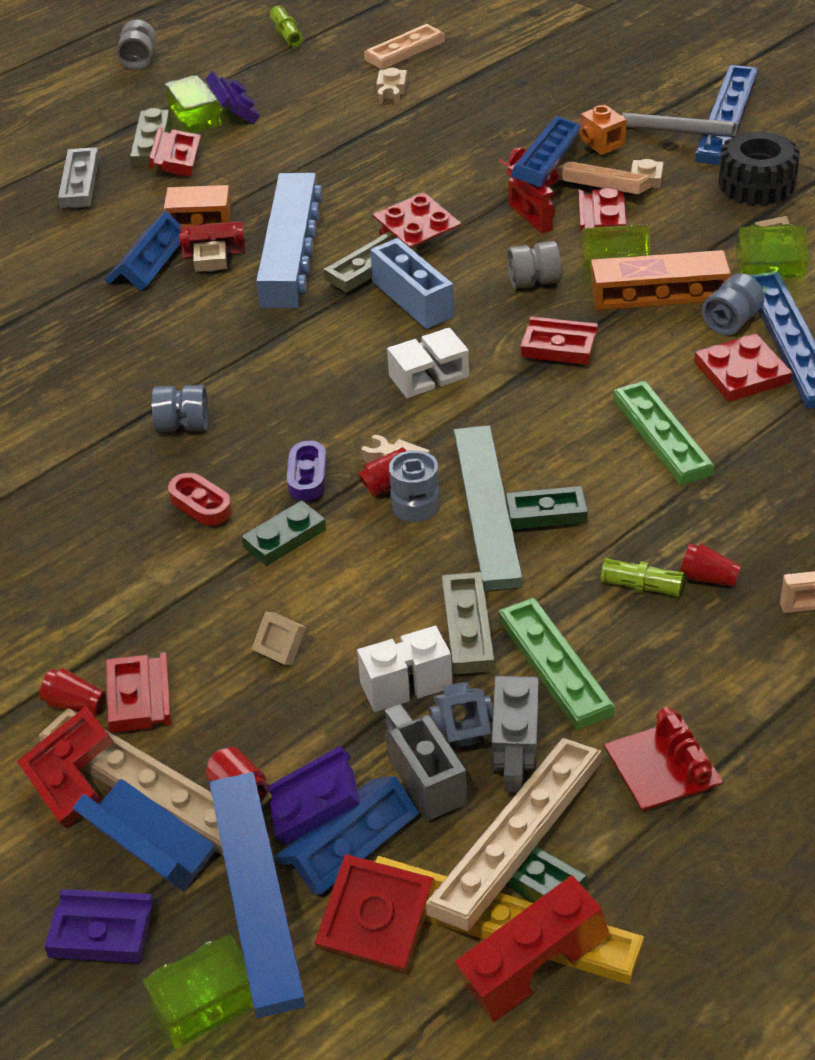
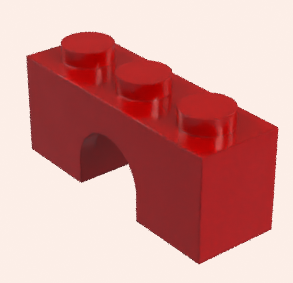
[454,875,610,1023]

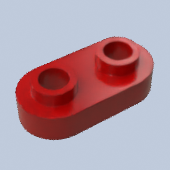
[168,473,232,526]

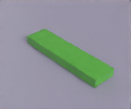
[613,381,714,486]
[498,598,615,730]

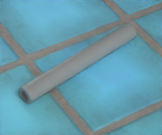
[621,112,737,137]

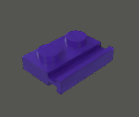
[205,71,260,125]
[268,746,360,845]
[44,889,155,963]

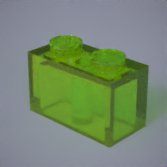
[165,75,222,133]
[580,224,651,267]
[736,224,809,278]
[142,933,254,1050]

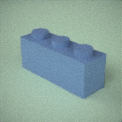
[370,238,454,329]

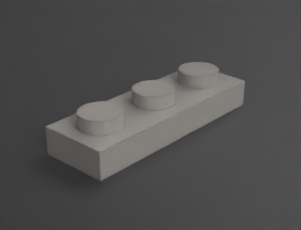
[58,148,99,209]

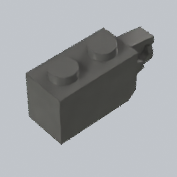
[492,676,538,792]
[385,704,467,821]

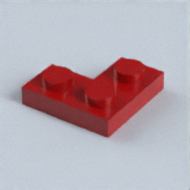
[17,706,114,828]

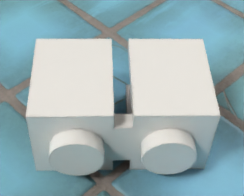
[387,327,469,398]
[357,626,452,712]

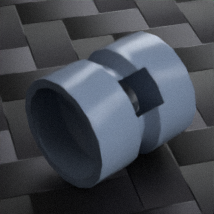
[702,274,765,335]
[152,385,209,433]
[389,450,440,522]

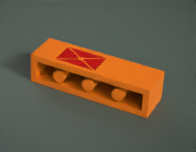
[590,250,731,310]

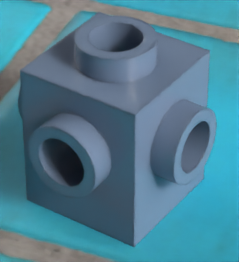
[429,682,493,747]

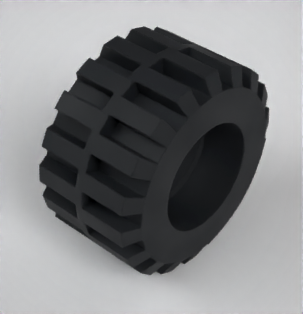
[718,131,800,205]

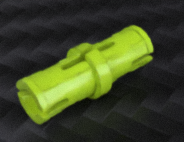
[270,6,303,48]
[601,558,684,597]

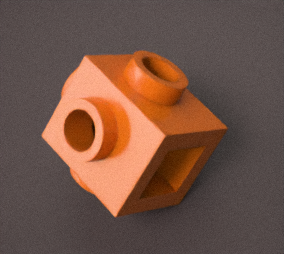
[579,104,627,155]

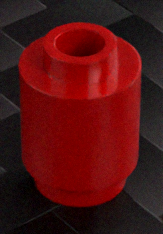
[205,747,268,803]

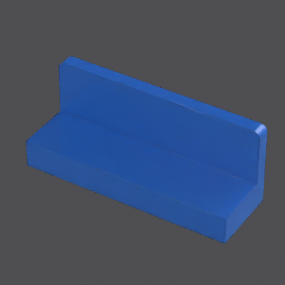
[104,211,182,291]
[275,776,419,895]
[72,779,216,892]

